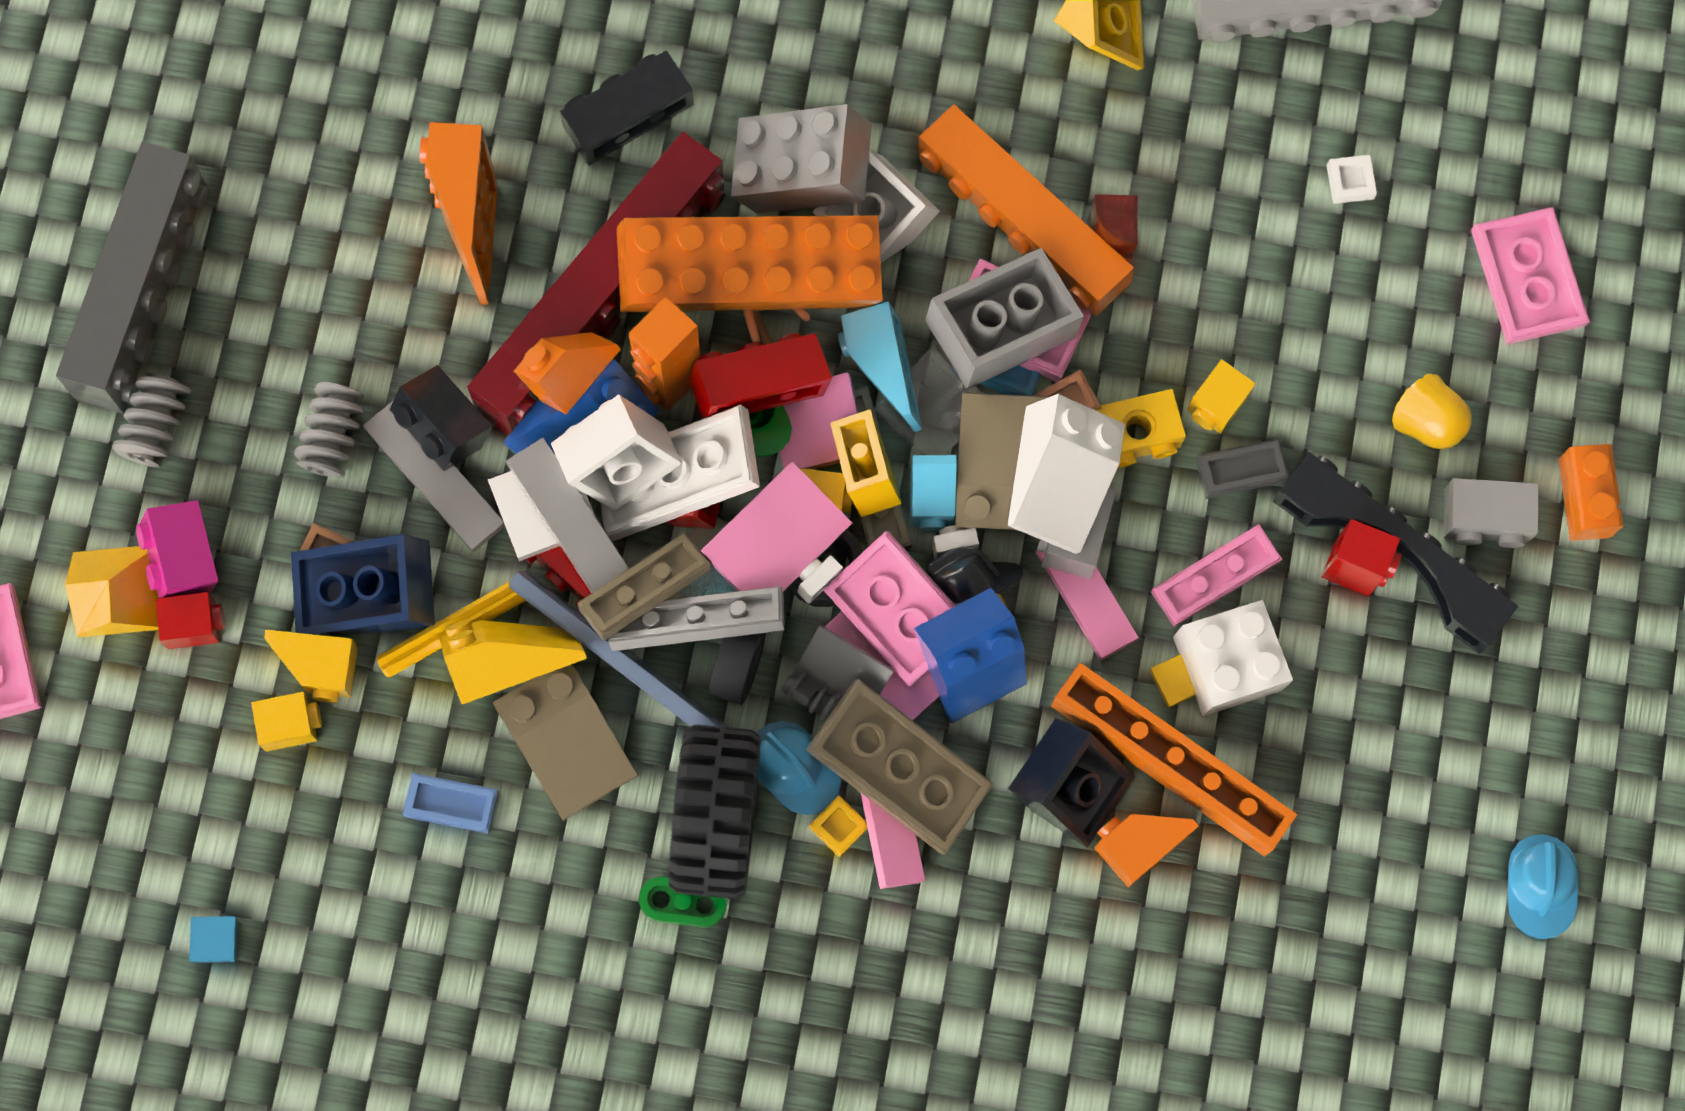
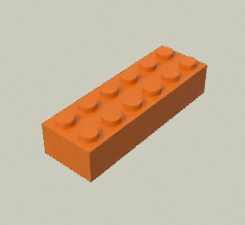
[617,215,883,312]

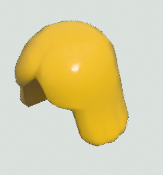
[1392,374,1472,450]

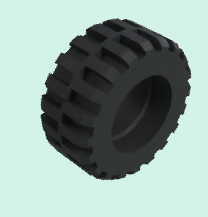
[668,724,761,899]

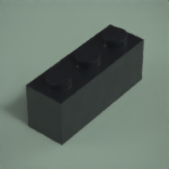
[560,50,694,166]

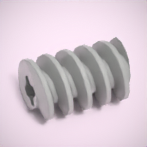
[112,372,191,468]
[294,382,365,478]

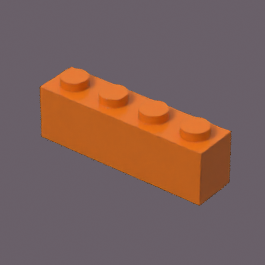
[629,296,700,412]

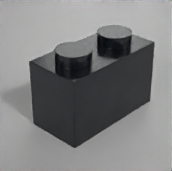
[389,365,492,471]

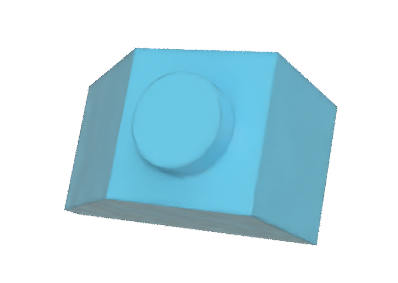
[909,455,957,533]

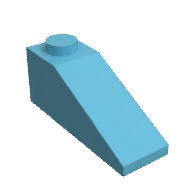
[838,301,923,432]

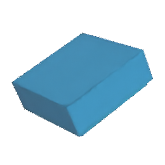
[189,916,238,963]

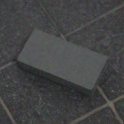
[1196,438,1290,499]

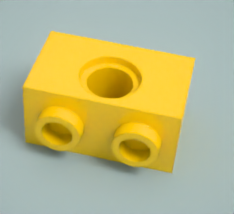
[1098,389,1186,469]

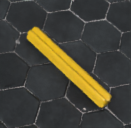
[376,581,526,677]

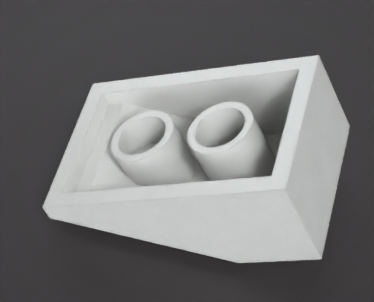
[1008,394,1125,554]

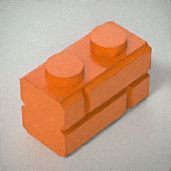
[1558,444,1624,541]

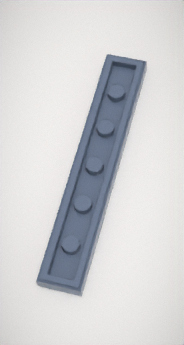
[508,570,729,728]

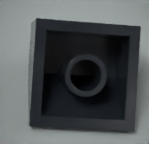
[1008,718,1135,847]

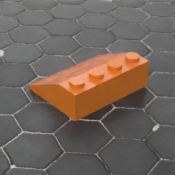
[420,122,498,305]

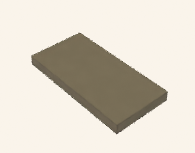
[806,679,994,854]

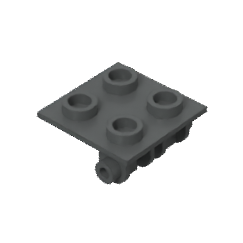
[781,624,894,720]

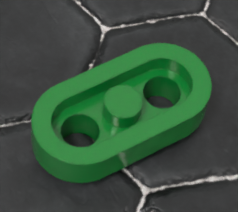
[639,876,727,928]

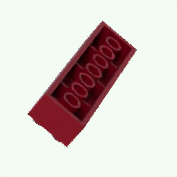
[467,131,725,436]

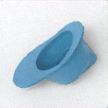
[757,721,841,815]
[1507,834,1578,939]

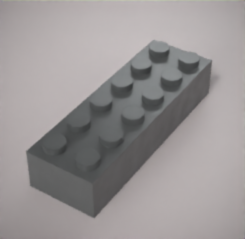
[56,141,208,414]

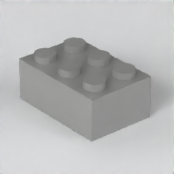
[731,104,872,214]
[925,248,1084,389]

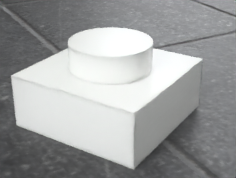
[1327,155,1377,204]
[931,525,979,560]
[797,555,843,604]

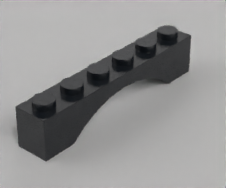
[1273,452,1518,654]

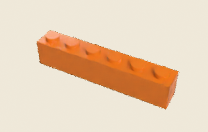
[919,104,1134,316]
[1051,662,1298,857]

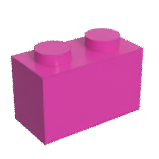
[136,500,218,598]

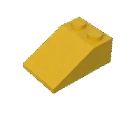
[439,619,587,705]

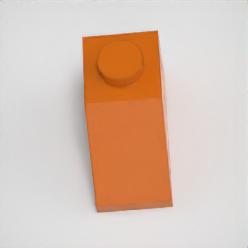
[514,332,621,414]
[1094,814,1199,888]

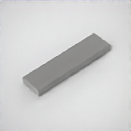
[363,400,505,553]
[505,438,629,594]
[608,586,784,651]

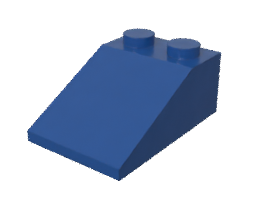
[503,359,659,455]
[914,588,1027,724]

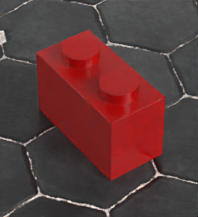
[1321,519,1402,596]

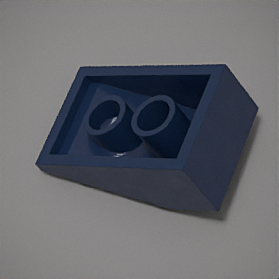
[291,534,435,636]

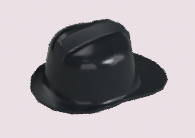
[926,547,1024,606]

